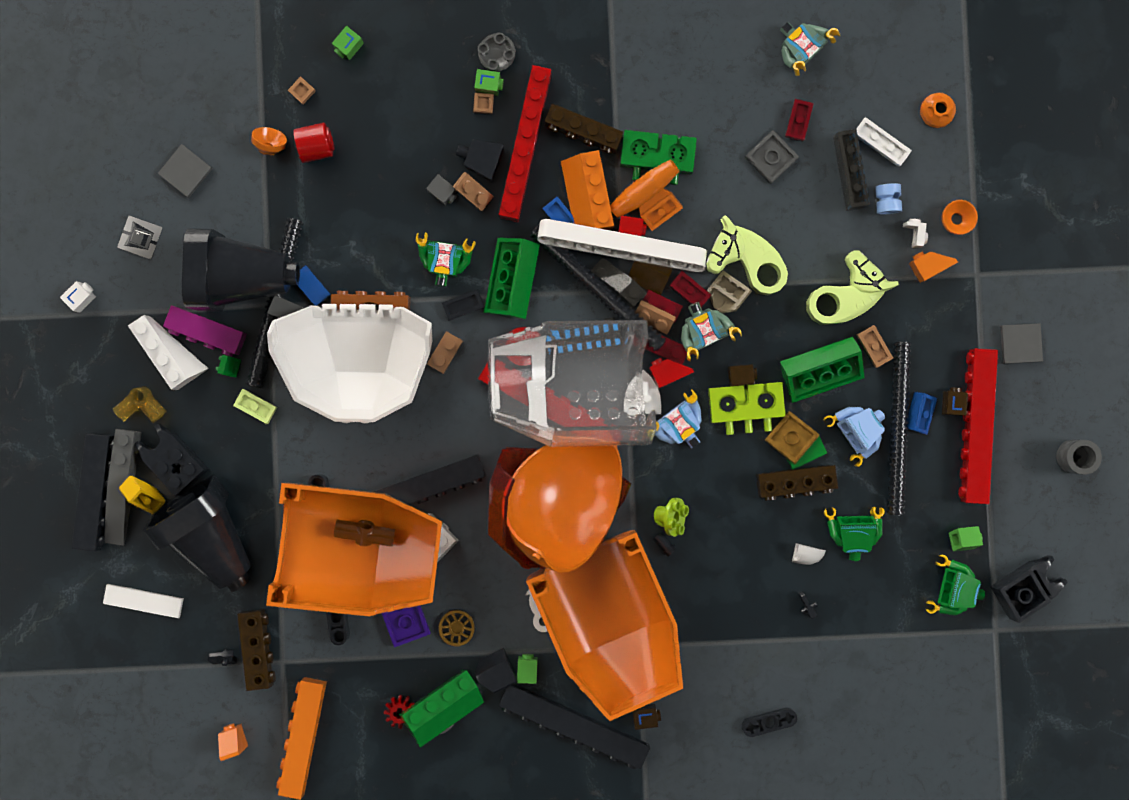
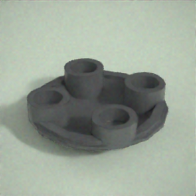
[478,32,516,71]

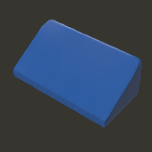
[906,392,937,435]

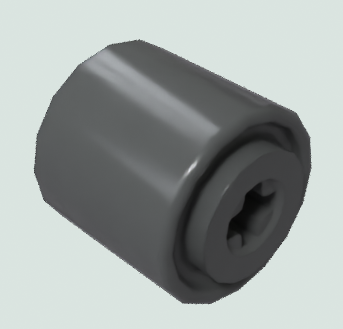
[1056,439,1102,475]

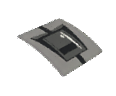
[117,216,162,259]

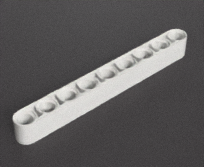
[537,219,707,272]

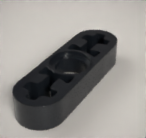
[742,708,797,737]

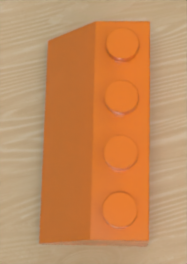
[561,150,614,230]

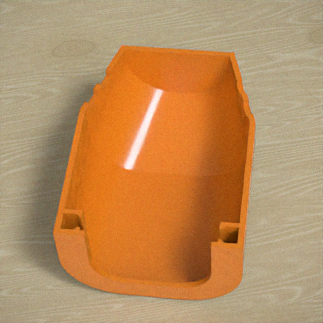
[266,482,442,616]
[526,530,683,721]

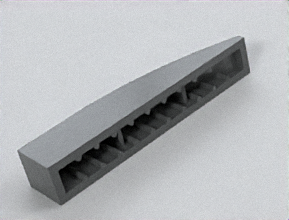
[105,429,142,545]

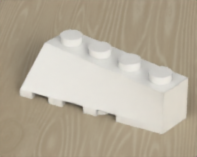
[128,315,209,390]

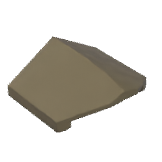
[707,271,752,314]

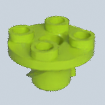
[654,498,689,537]

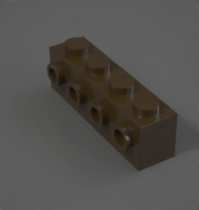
[545,104,623,154]
[756,465,838,501]
[237,609,276,691]

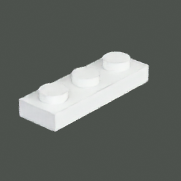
[853,117,912,167]

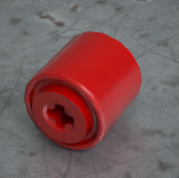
[294,122,334,163]

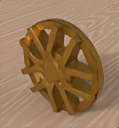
[439,610,475,646]

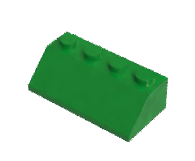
[484,238,540,319]
[780,337,865,403]
[399,670,484,748]

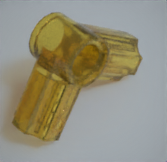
[113,387,167,423]

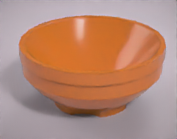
[920,93,956,128]
[251,127,287,155]
[942,200,978,235]

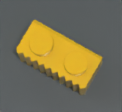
[119,476,166,514]

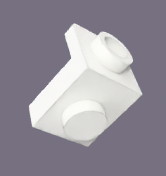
[903,219,928,249]

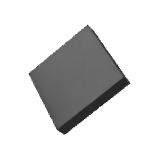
[745,130,799,184]
[158,144,213,198]
[1000,323,1043,364]

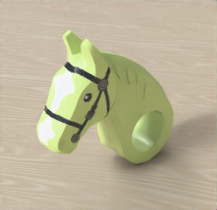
[706,215,788,296]
[806,250,899,325]

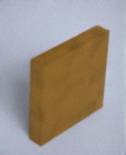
[765,411,819,465]

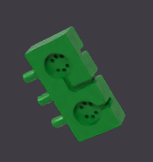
[620,130,697,185]

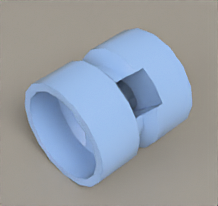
[875,183,902,214]

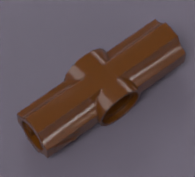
[334,519,395,547]

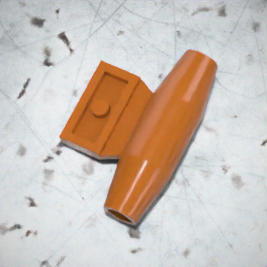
[610,159,683,231]

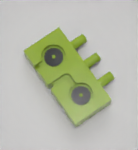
[708,382,785,435]

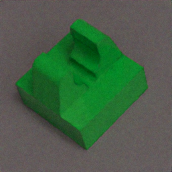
[216,355,241,378]

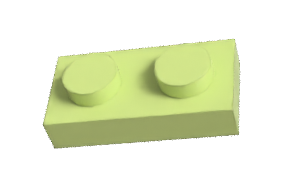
[233,389,277,424]

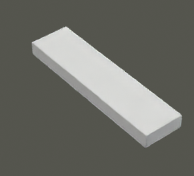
[103,584,184,618]

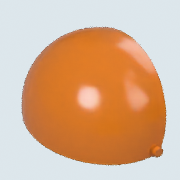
[504,436,622,572]

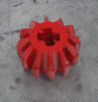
[384,695,415,729]

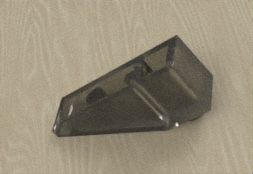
[591,258,647,309]

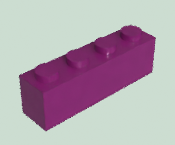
[163,305,247,357]

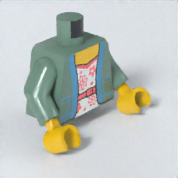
[780,22,840,76]
[681,302,742,361]

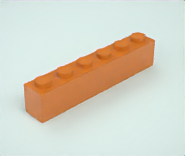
[276,677,327,800]

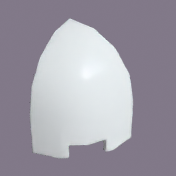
[792,543,826,565]

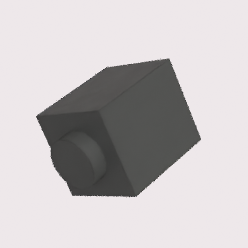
[426,174,457,206]

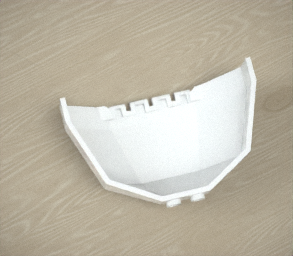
[267,304,432,423]

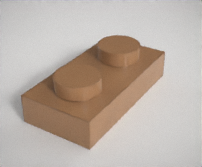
[453,172,494,211]
[635,300,676,334]
[856,325,893,368]
[427,331,463,374]

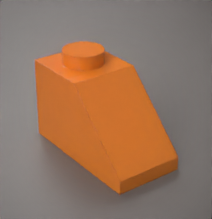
[909,251,958,283]
[218,723,248,761]

